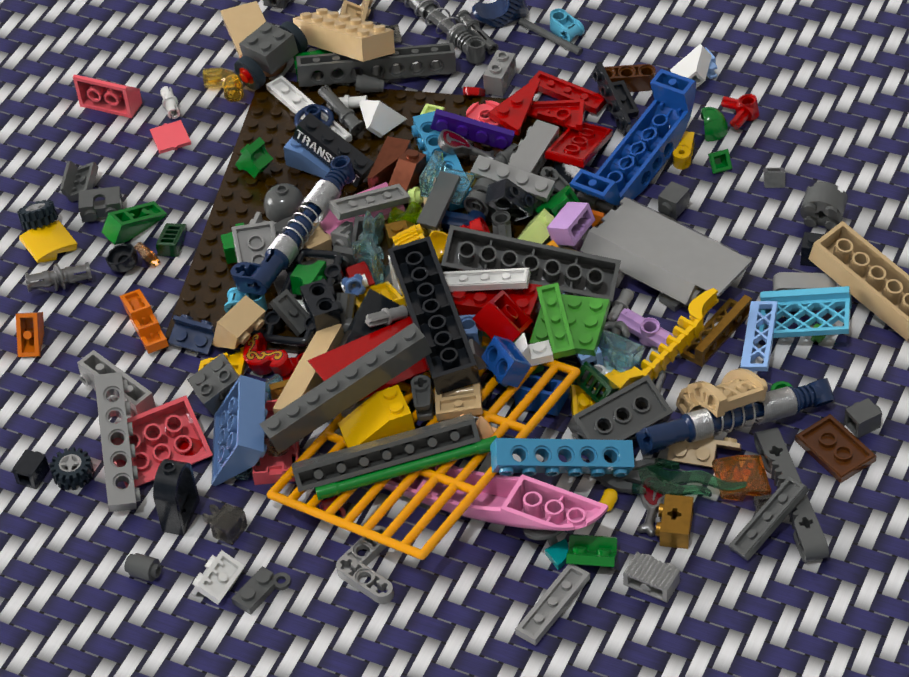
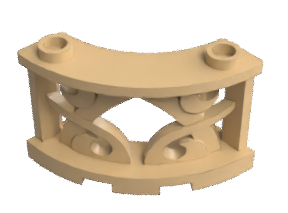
[676,368,768,418]

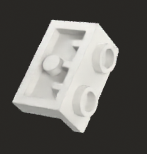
[191,550,245,605]

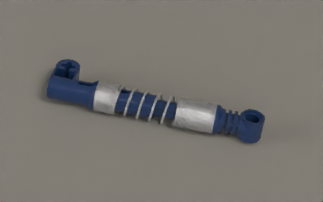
[230,155,356,295]
[635,378,835,457]

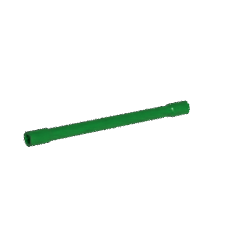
[315,436,497,500]

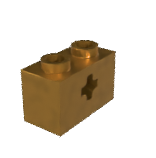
[655,494,694,549]

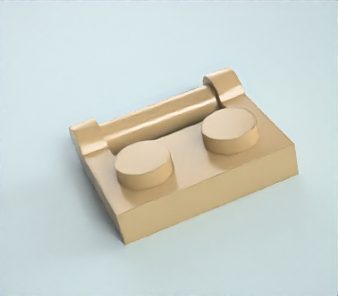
[435,382,483,421]

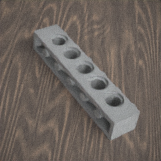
[94,372,141,512]

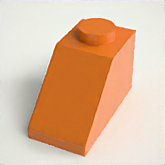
[16,312,44,357]

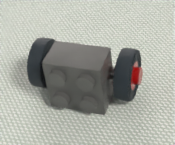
[234,21,308,90]

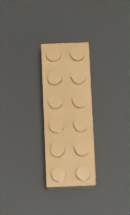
[293,8,395,62]
[808,221,909,341]

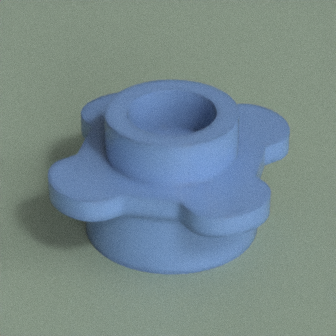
[342,274,366,296]

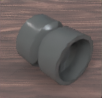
[463,178,495,216]

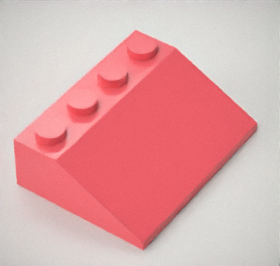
[112,395,213,488]

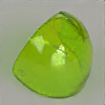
[388,201,422,225]

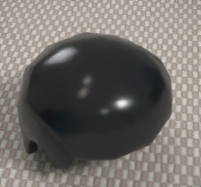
[105,243,138,273]

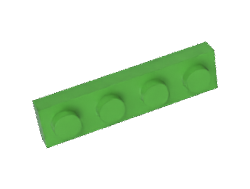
[536,283,576,359]

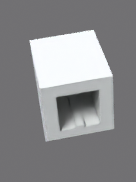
[670,44,712,88]

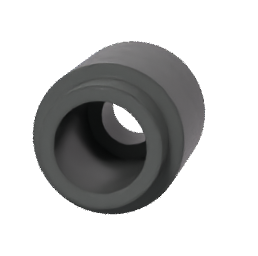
[124,553,162,582]

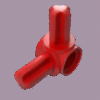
[721,94,759,130]

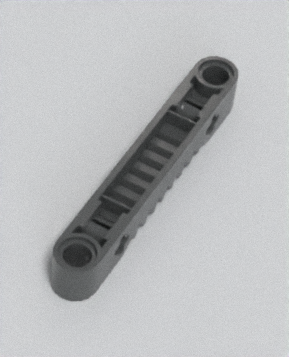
[754,427,829,563]

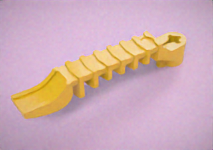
[599,288,719,392]

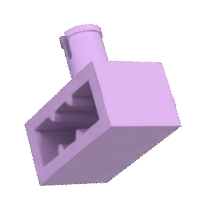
[547,202,595,252]

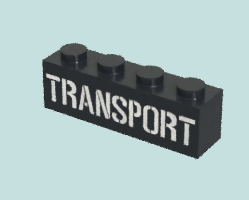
[292,113,374,188]

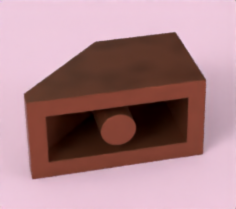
[388,149,426,193]

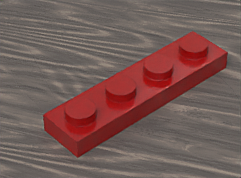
[529,70,607,115]

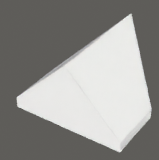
[359,100,407,138]

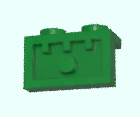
[566,534,618,567]

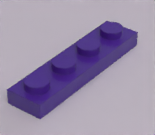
[430,109,515,150]

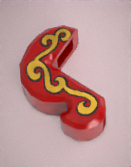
[243,332,294,377]

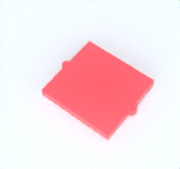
[150,120,191,154]

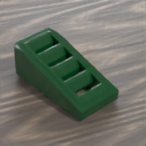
[156,223,187,257]
[575,361,620,403]

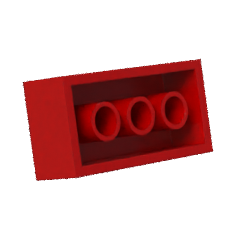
[450,283,542,334]

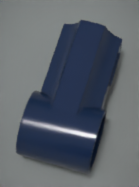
[441,210,486,229]

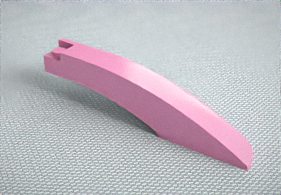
[383,458,608,531]

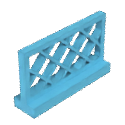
[759,286,852,338]

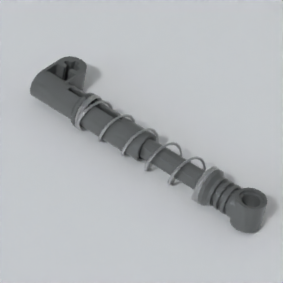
[402,0,486,64]

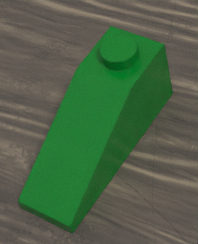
[102,201,167,245]

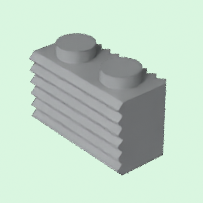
[623,552,680,603]

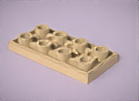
[220,1,266,56]

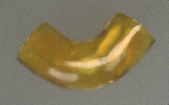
[203,68,244,102]

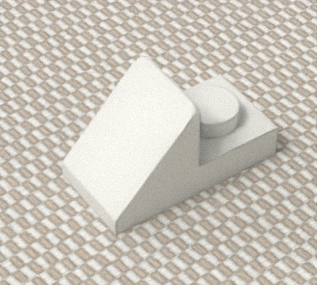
[514,333,554,366]

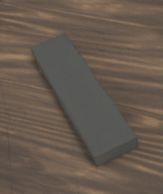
[728,475,809,561]

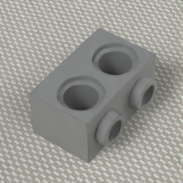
[483,50,516,97]

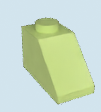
[517,208,554,244]

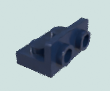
[168,314,215,357]

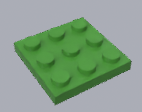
[529,294,610,356]

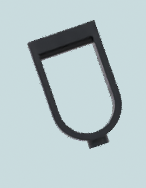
[153,459,200,536]

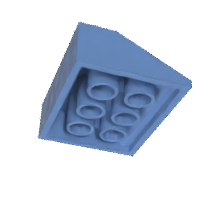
[211,375,268,486]

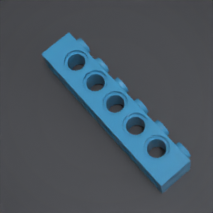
[411,111,472,211]
[490,438,635,477]

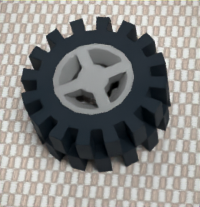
[17,200,58,230]
[50,447,94,490]

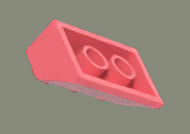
[73,74,143,118]

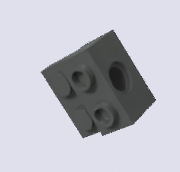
[187,353,240,416]

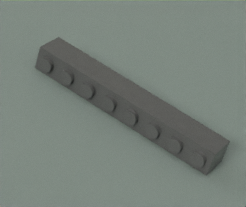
[260,322,432,454]
[292,413,481,492]

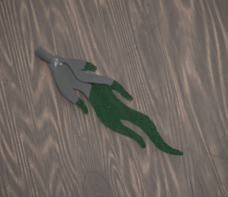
[589,456,747,497]

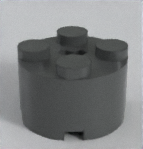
[800,182,848,230]

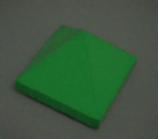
[708,149,733,174]

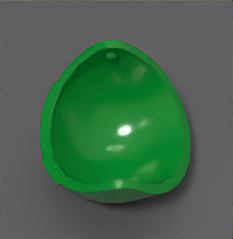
[701,107,728,141]

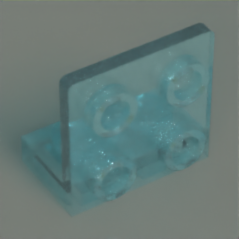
[419,150,475,205]

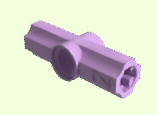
[617,308,674,348]

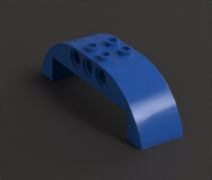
[569,69,696,205]

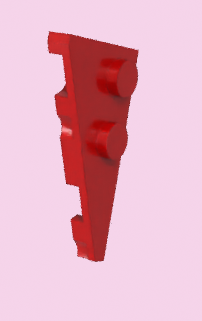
[489,77,541,136]
[527,99,585,131]

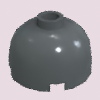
[264,183,304,222]

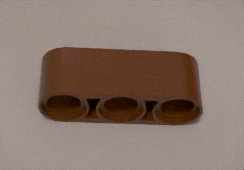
[598,64,656,92]

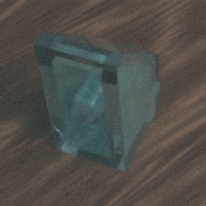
[599,330,644,372]

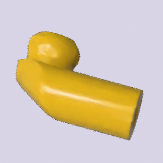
[599,488,618,512]

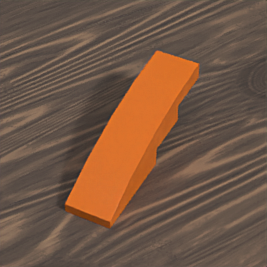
[120,289,169,354]

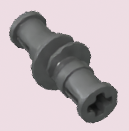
[25,262,92,292]

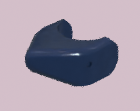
[472,0,529,28]

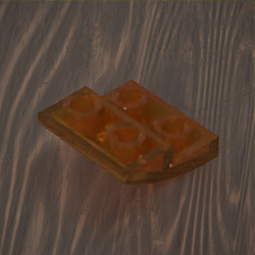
[712,455,772,501]

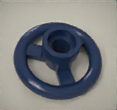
[294,104,334,127]

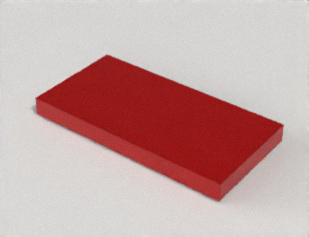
[545,122,613,168]

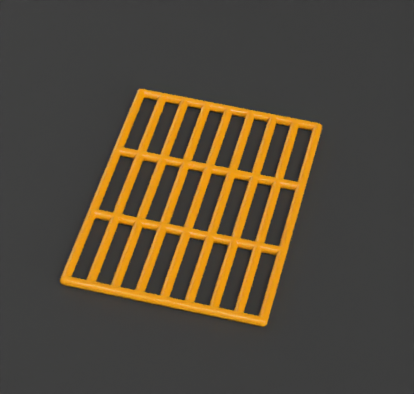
[266,336,581,560]

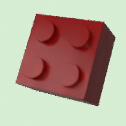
[472,289,533,342]

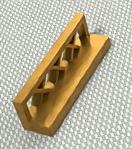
[680,295,752,367]

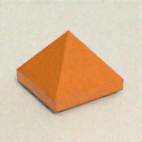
[592,210,606,227]

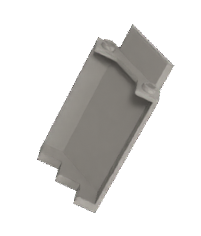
[580,197,752,305]

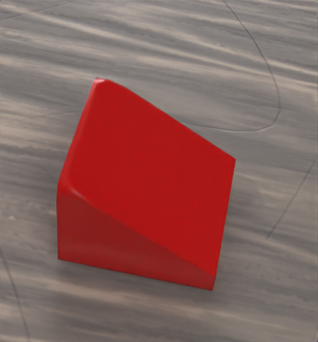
[346,261,375,288]

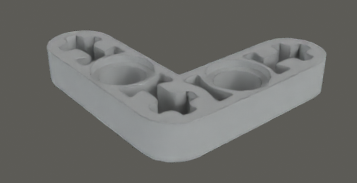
[336,526,394,604]

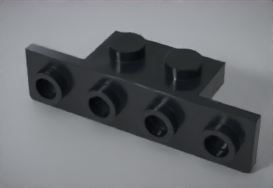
[592,61,639,136]

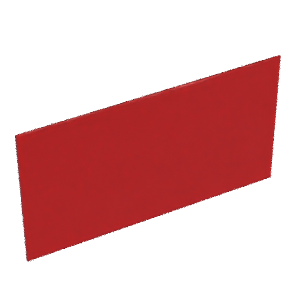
[307,317,428,401]

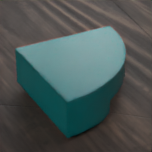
[545,539,569,570]

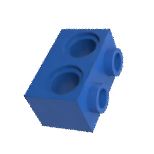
[481,335,531,388]

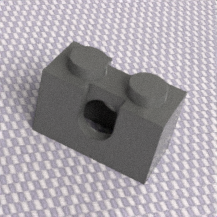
[79,186,123,223]

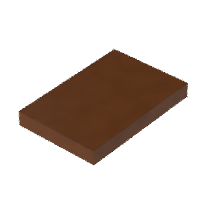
[795,414,877,483]

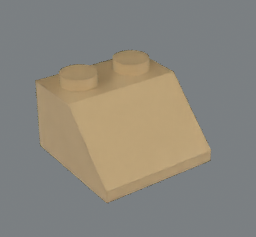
[212,295,266,349]

